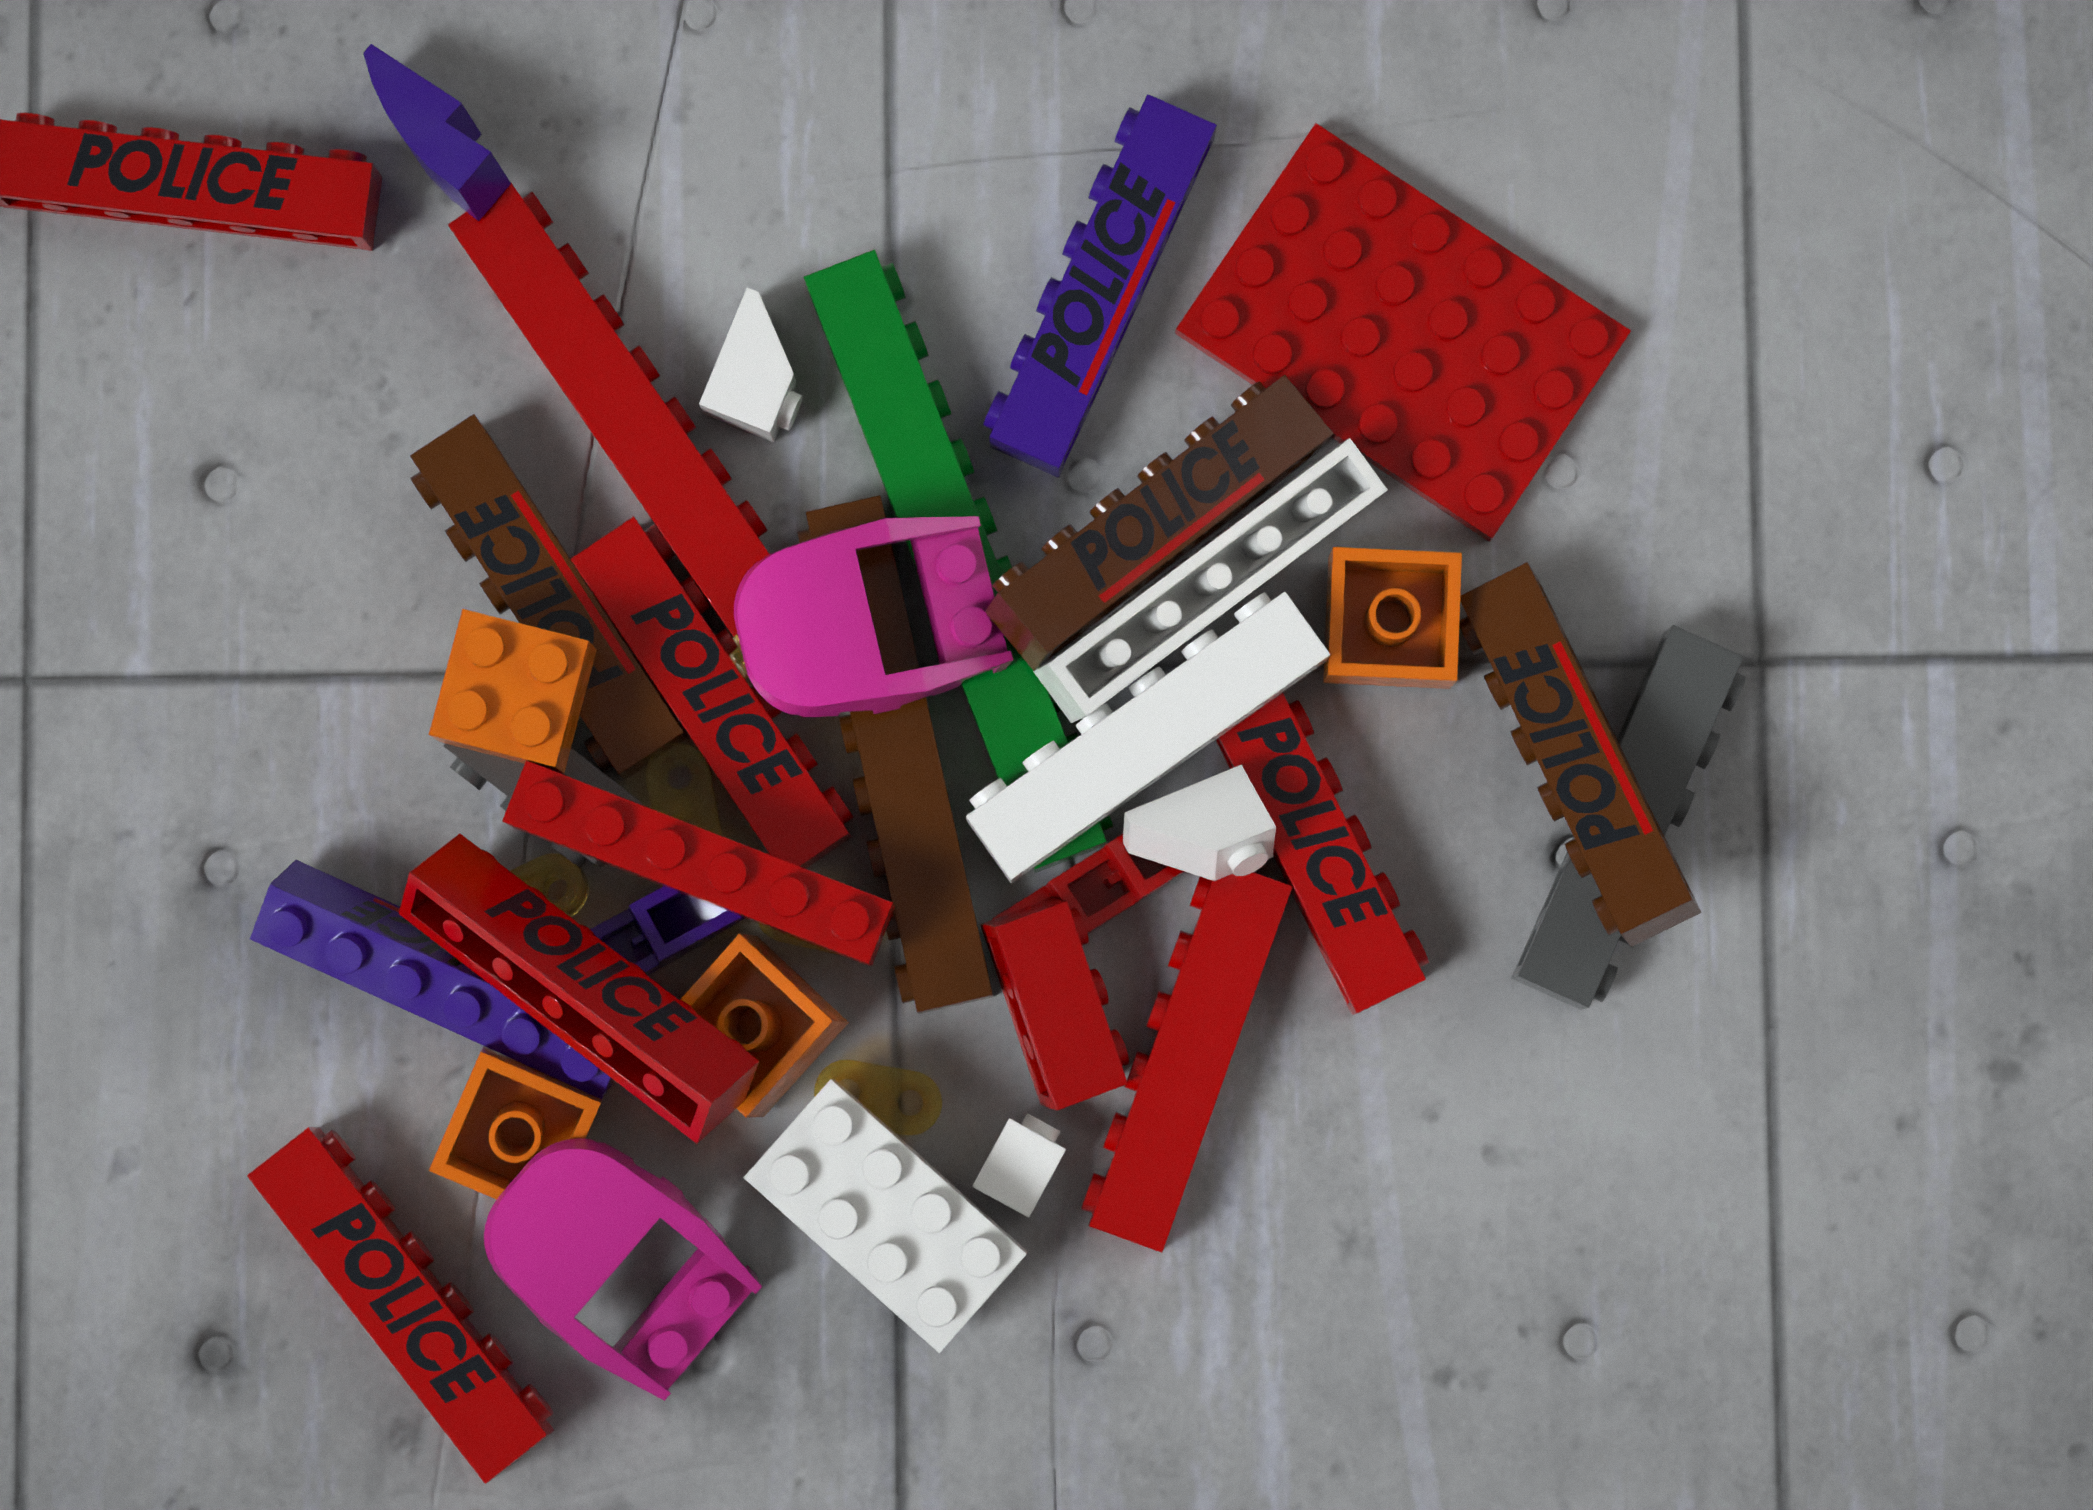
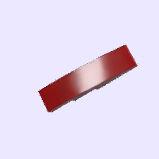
[991,834,1185,934]

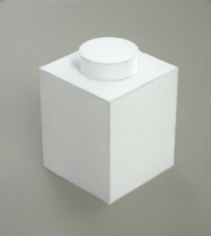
[972,1113,1066,1218]

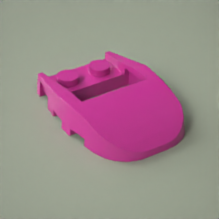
[734,516,1013,717]
[484,1138,762,1401]

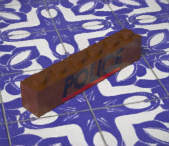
[985,375,1333,671]
[410,414,688,779]
[1459,562,1702,947]

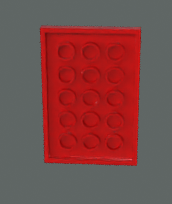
[1175,123,1631,542]

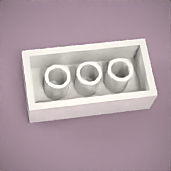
[743,1079,1027,1353]

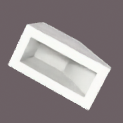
[699,287,803,442]
[1123,765,1276,881]

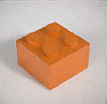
[1323,547,1462,689]
[429,609,597,773]
[680,933,849,1118]
[428,1046,602,1200]

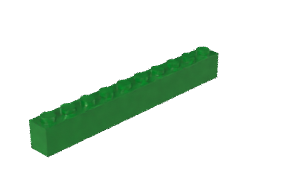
[804,249,1113,873]

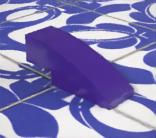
[363,44,511,221]
[590,886,746,976]

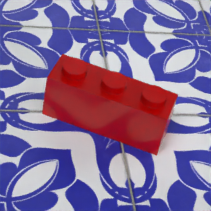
[980,898,1129,1111]

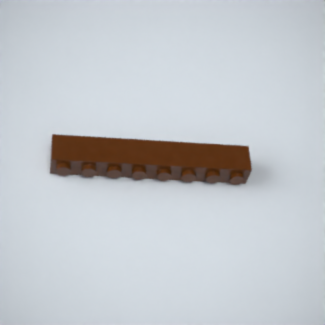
[797,495,993,1014]

